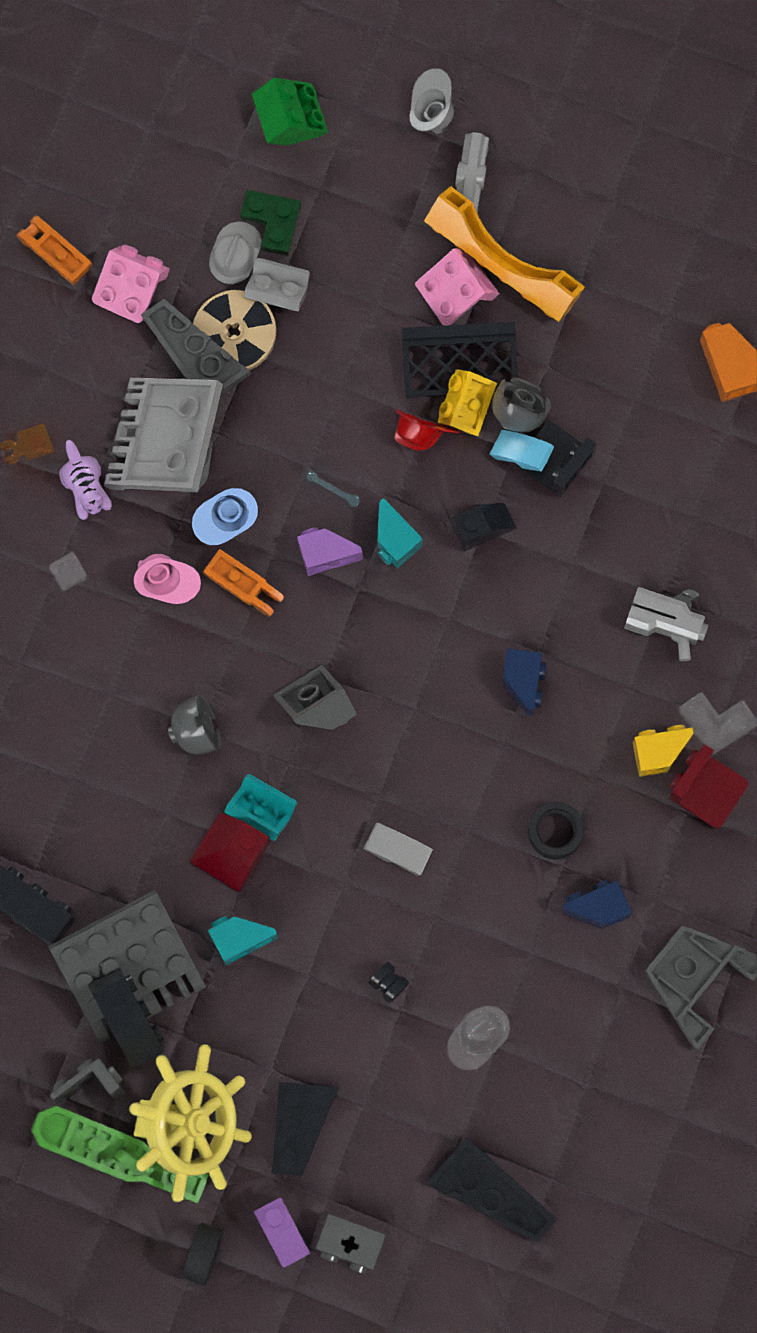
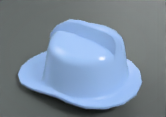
[192,488,258,545]

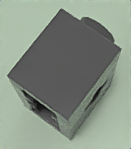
[316,1214,386,1274]

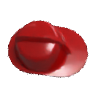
[395,409,460,451]

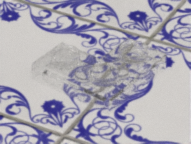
[677,692,757,757]

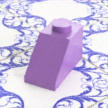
[297,528,363,576]
[254,1197,310,1268]

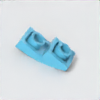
[490,430,554,471]

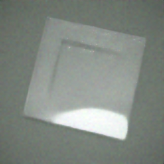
[48,552,88,592]

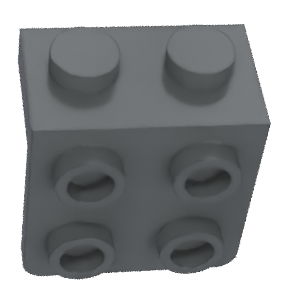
[50,1058,125,1105]

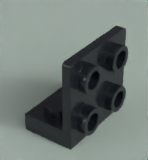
[516,421,597,497]

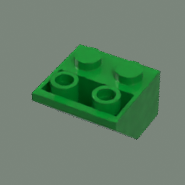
[252,77,328,146]

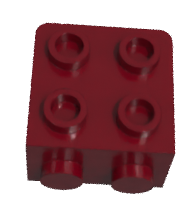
[669,744,748,829]

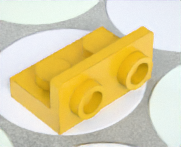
[438,369,497,436]

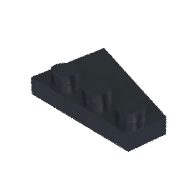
[272,1082,339,1176]

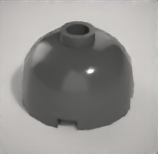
[492,378,551,432]
[168,695,221,755]

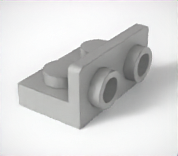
[244,258,310,311]

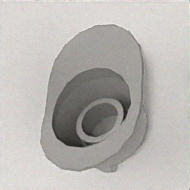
[410,68,454,134]
[209,222,261,284]

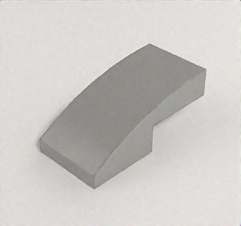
[363,823,433,876]

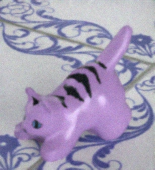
[59,440,112,520]

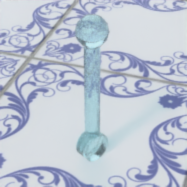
[306,471,359,507]

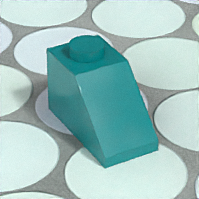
[377,498,423,569]
[208,916,278,966]

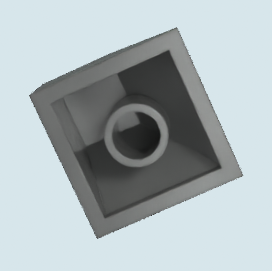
[273,665,357,730]

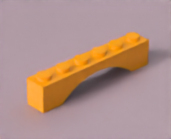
[424,186,585,322]

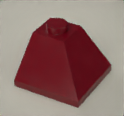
[189,812,270,892]

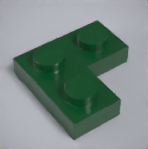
[240,189,301,256]

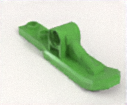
[31,1106,209,1203]

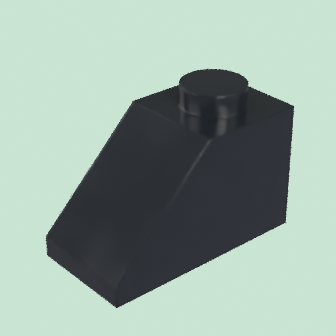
[452,503,516,552]

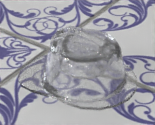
[447,1006,510,1070]

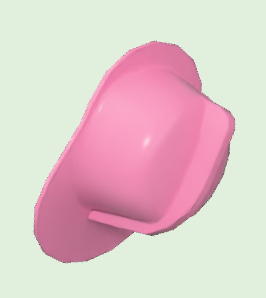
[133,554,201,604]

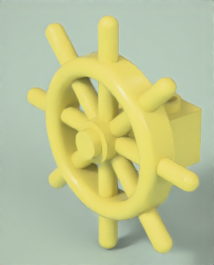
[130,1045,252,1202]

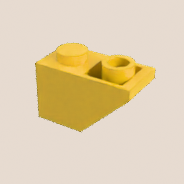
[633,725,694,777]

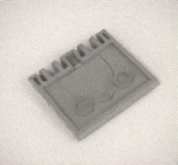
[104,378,223,492]

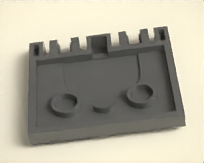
[48,890,206,1044]

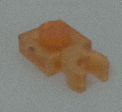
[0,423,55,464]

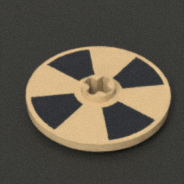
[193,290,277,370]

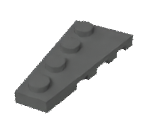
[141,299,251,396]

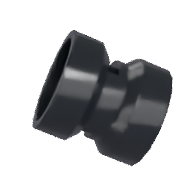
[368,961,410,1004]

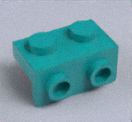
[224,774,297,841]

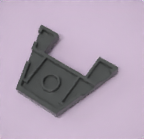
[644,925,757,1051]

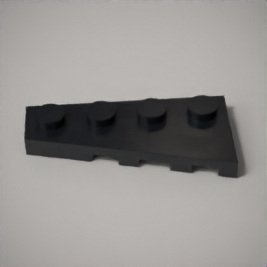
[427,1137,558,1242]

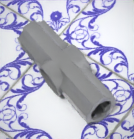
[455,132,489,212]

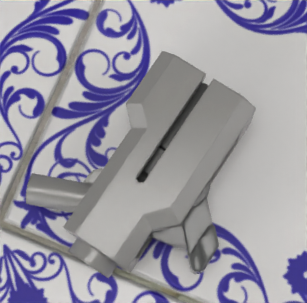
[624,587,708,661]

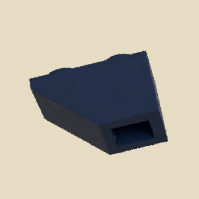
[502,648,546,716]
[562,880,632,929]

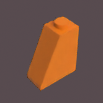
[700,323,757,402]

